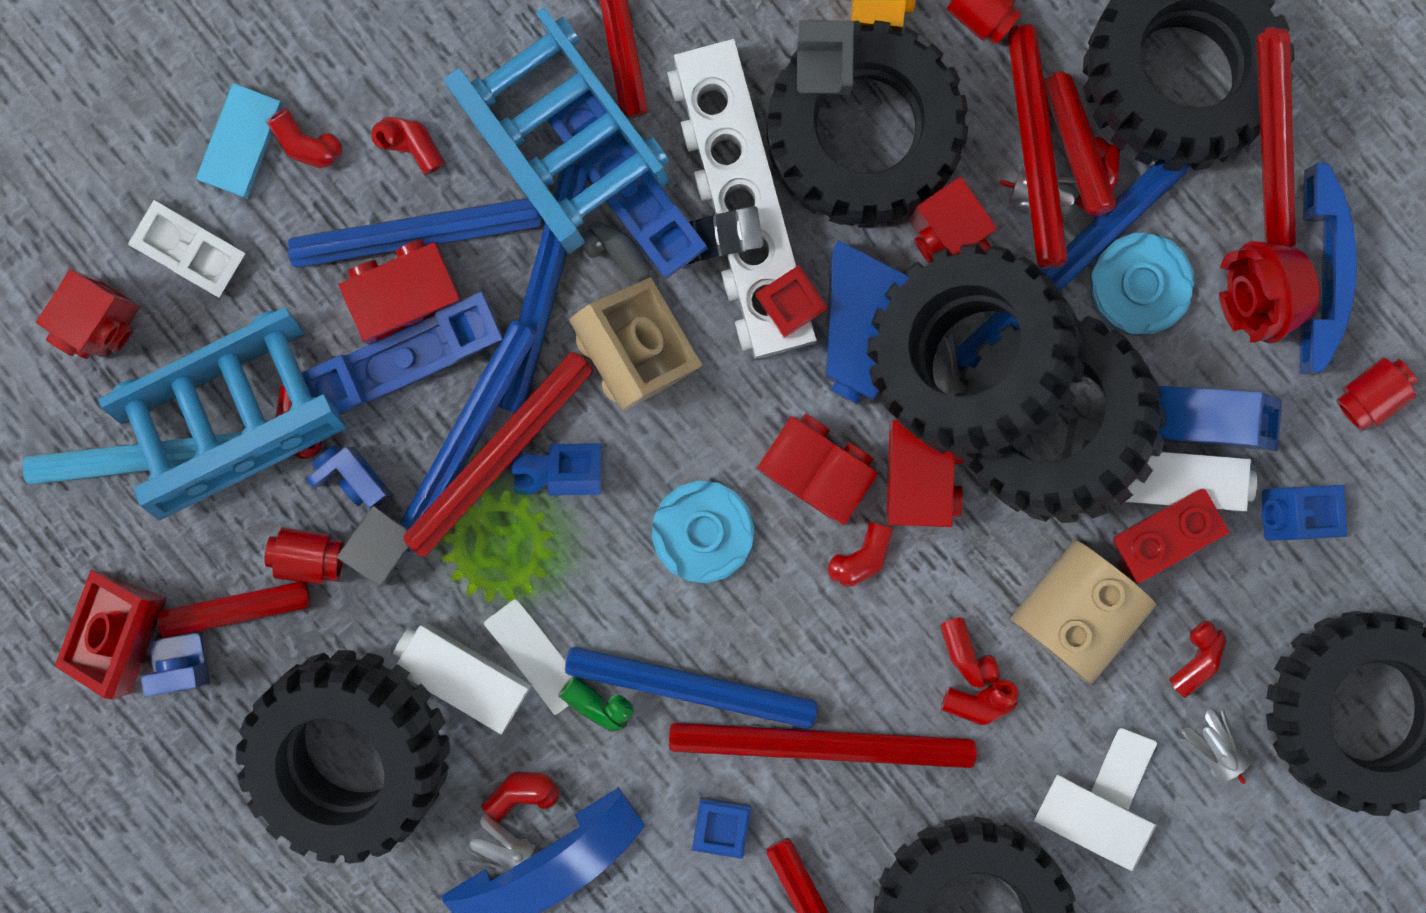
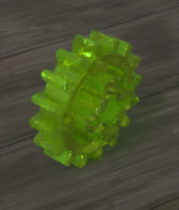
[442,490,555,602]

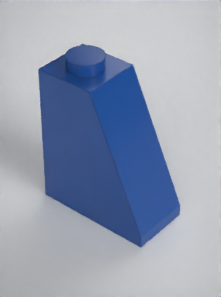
[825,240,910,405]
[1159,386,1282,451]

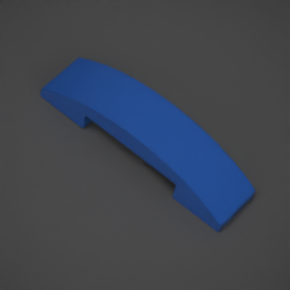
[547,90,708,279]
[1299,163,1357,375]
[302,292,503,414]
[441,787,645,913]

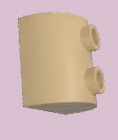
[569,277,703,411]
[1009,540,1156,686]

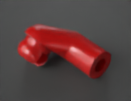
[266,108,342,169]

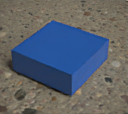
[692,797,751,859]

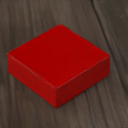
[755,265,828,338]

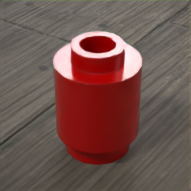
[945,0,1022,45]
[1336,357,1418,432]
[265,527,344,585]

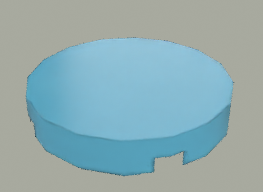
[1090,233,1194,335]
[651,480,754,583]

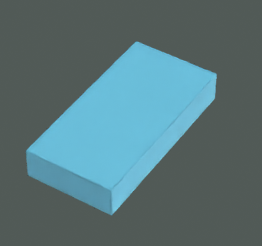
[196,83,284,199]

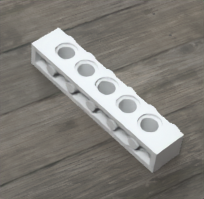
[667,39,816,360]

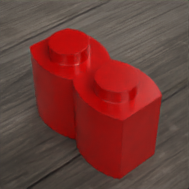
[755,414,878,526]

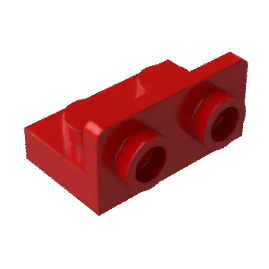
[1113,489,1230,584]

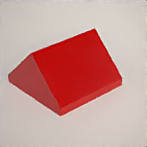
[55,570,167,700]

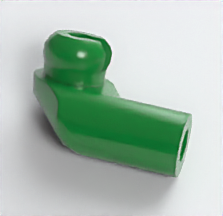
[558,676,634,732]

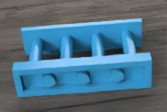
[442,7,670,255]
[98,307,346,521]

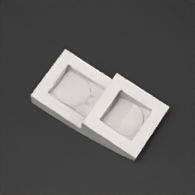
[128,200,245,297]
[1034,775,1156,871]

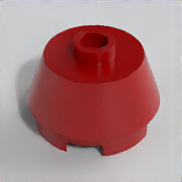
[1219,241,1320,344]

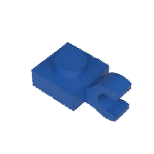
[512,443,603,496]

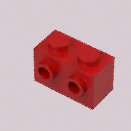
[908,176,997,264]
[338,239,463,345]
[35,269,141,359]
[886,420,964,527]

